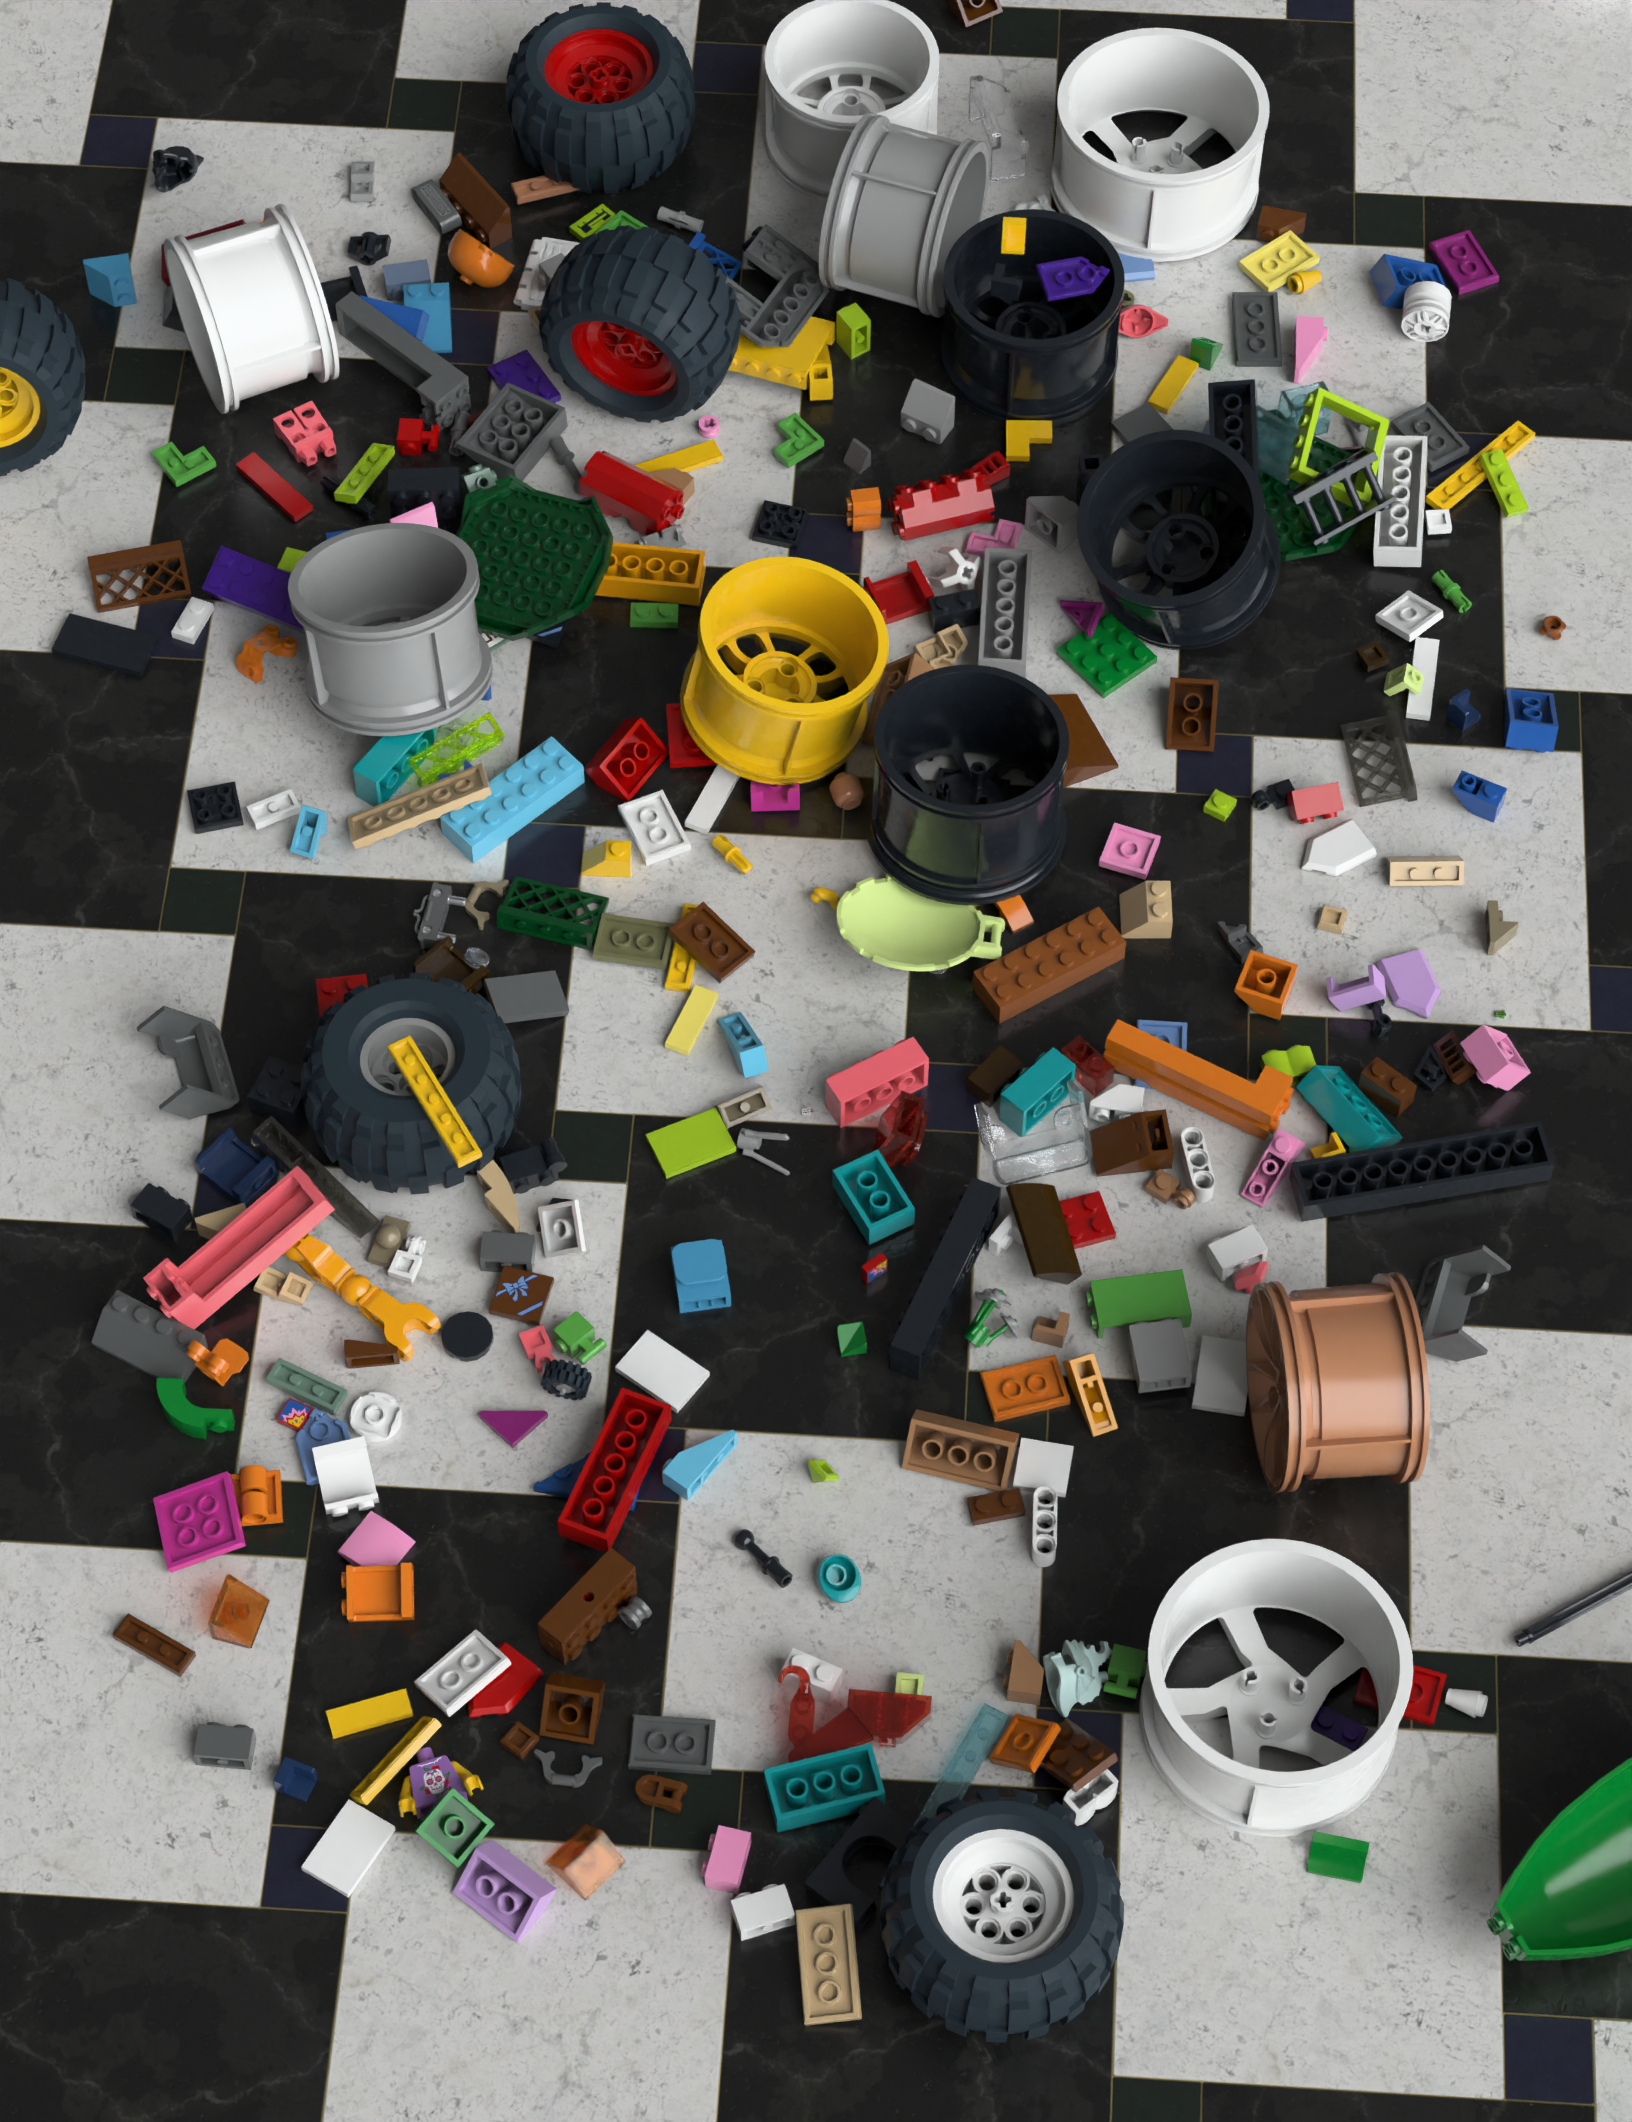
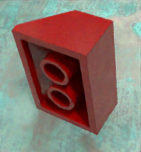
[584,717,669,802]

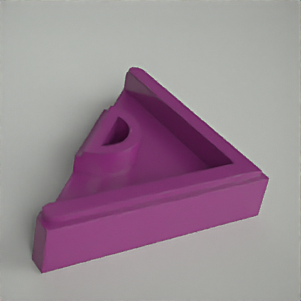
[1060,600,1103,637]
[479,1410,548,1448]

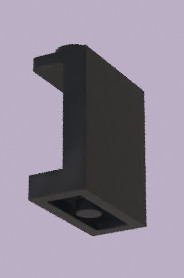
[320,265,368,322]

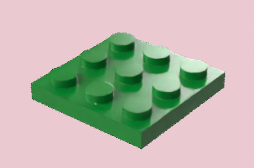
[1056,613,1157,699]

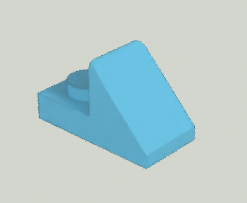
[290,805,327,859]

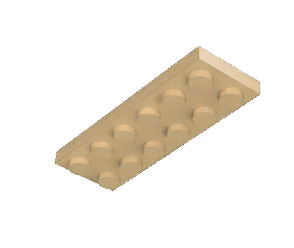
[347,763,492,849]

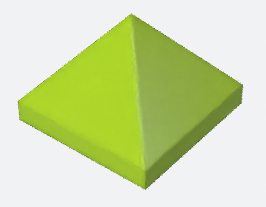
[808,1459,839,1483]

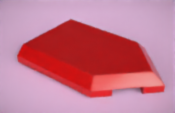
[468,1642,543,1718]

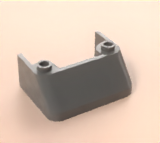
[137,1006,239,1119]
[1415,1244,1511,1362]

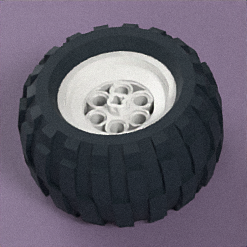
[880,1788,1124,2043]

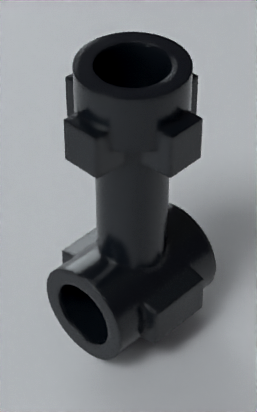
[1365,999,1392,1037]

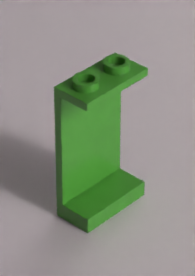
[1085,1269,1192,1339]

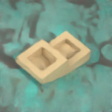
[253,1267,314,1306]

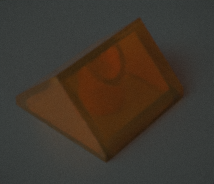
[208,1574,270,1649]
[546,1824,625,1901]

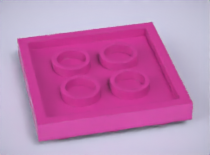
[153,1471,246,1573]

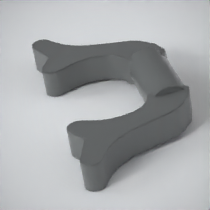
[534,1749,603,1788]

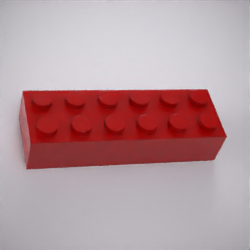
[558,1388,672,1553]

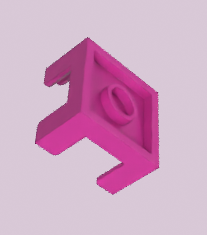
[750,780,800,812]

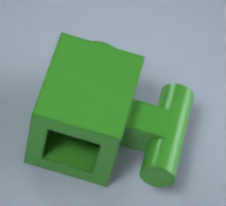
[553,1311,607,1365]
[1103,1644,1148,1699]

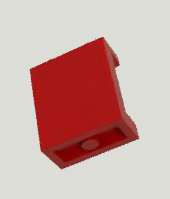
[863,560,934,625]

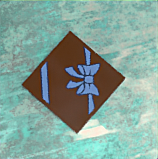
[489,1265,554,1326]

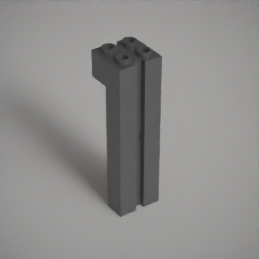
[335,291,471,432]

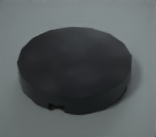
[441,1311,494,1362]

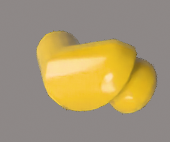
[810,886,840,912]

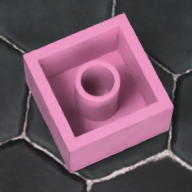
[1460,1025,1531,1091]

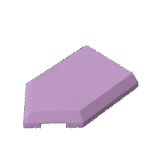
[1376,949,1441,1019]

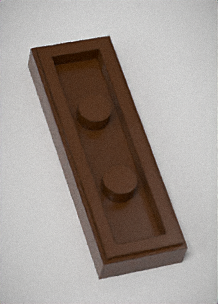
[113,1613,196,1677]

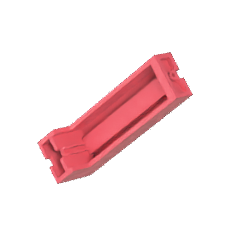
[143,1165,335,1329]

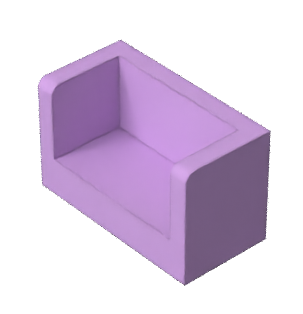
[1326,964,1386,1012]

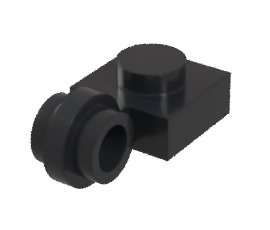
[1251,779,1295,811]

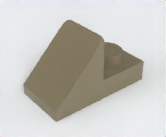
[1485,900,1519,955]

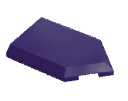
[1036,256,1110,301]

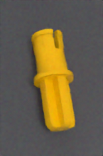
[712,834,753,874]

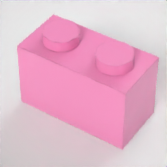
[701,1825,751,1894]

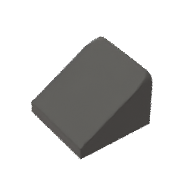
[844,438,871,474]

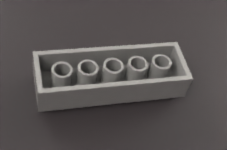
[978,547,1032,678]

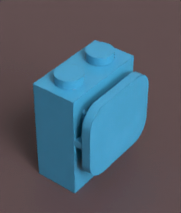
[670,1239,731,1313]

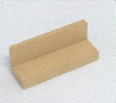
[1386,855,1464,886]

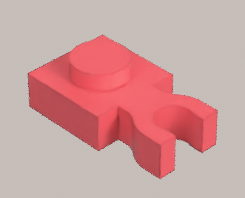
[519,1325,555,1374]

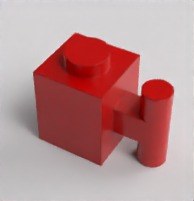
[397,418,440,456]

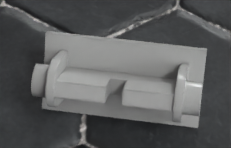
[634,524,686,548]

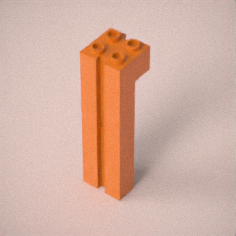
[1102,1019,1294,1141]

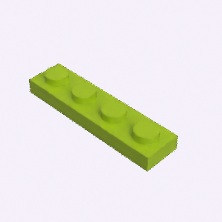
[334,443,395,504]

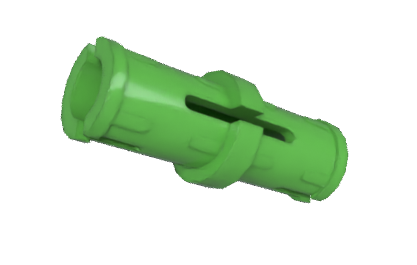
[1432,570,1472,613]

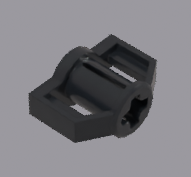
[347,232,391,266]

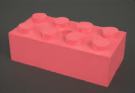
[825,1036,929,1128]

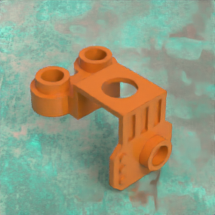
[236,624,298,683]
[185,1339,249,1387]

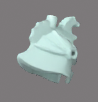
[1043,1640,1112,1717]

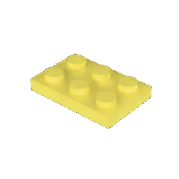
[1239,230,1320,292]

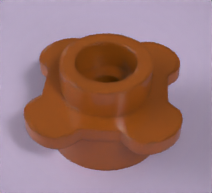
[1539,616,1566,640]

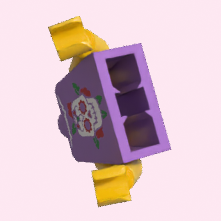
[398,1747,484,1819]

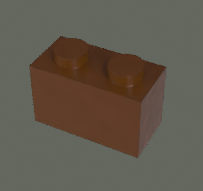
[1358,1057,1417,1117]

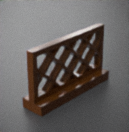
[87,540,192,613]

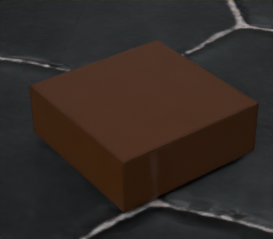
[500,1721,539,1760]

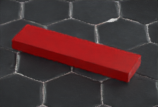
[236,452,313,523]

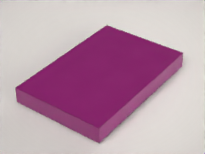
[1428,230,1500,295]

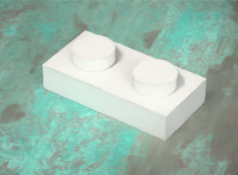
[171,597,214,645]
[246,789,301,830]

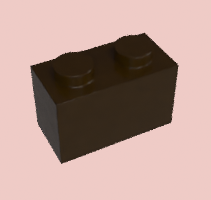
[966,1046,1023,1108]

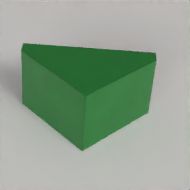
[1189,337,1223,371]

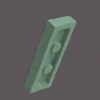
[266,1358,348,1416]

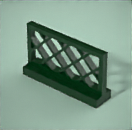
[497,876,609,950]

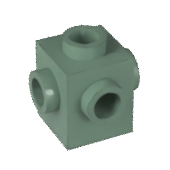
[460,464,497,495]

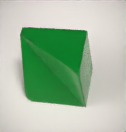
[837,1321,867,1357]

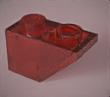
[1061,1035,1114,1097]

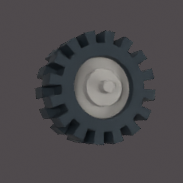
[541,1359,592,1400]

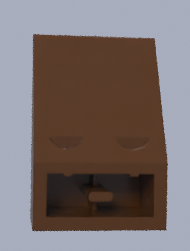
[1088,1109,1174,1177]

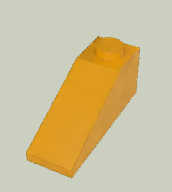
[1062,1353,1118,1437]

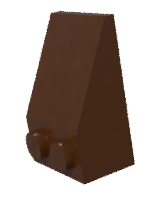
[1166,677,1219,752]

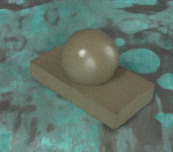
[368,1215,411,1268]

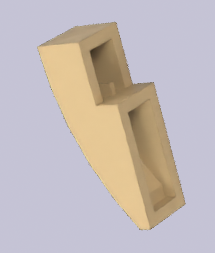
[477,1160,520,1234]

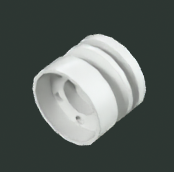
[1401,281,1452,342]

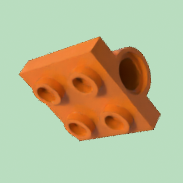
[230,1465,283,1526]

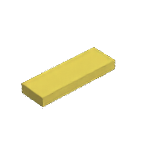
[665,985,718,1056]

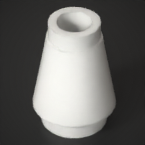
[1445,1688,1488,1718]

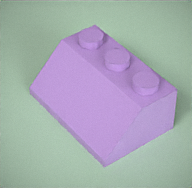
[453,1840,557,1942]

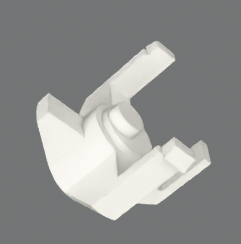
[925,546,982,591]

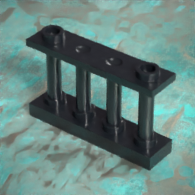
[1285,447,1397,546]

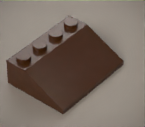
[1049,694,1119,788]

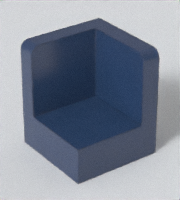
[1446,689,1481,732]
[273,1757,318,1802]

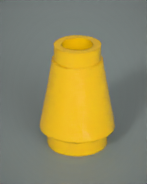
[1287,269,1322,294]

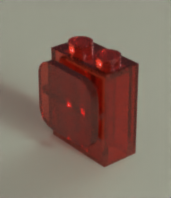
[872,1091,928,1168]

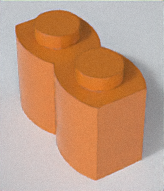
[846,487,881,532]

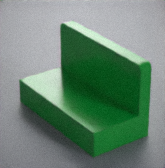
[1307,1831,1370,1883]

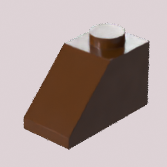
[1256,205,1307,243]

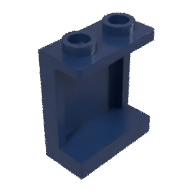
[195,1128,277,1204]

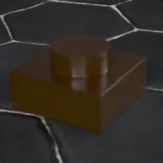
[1356,641,1389,672]

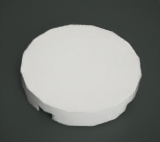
[349,1391,403,1443]

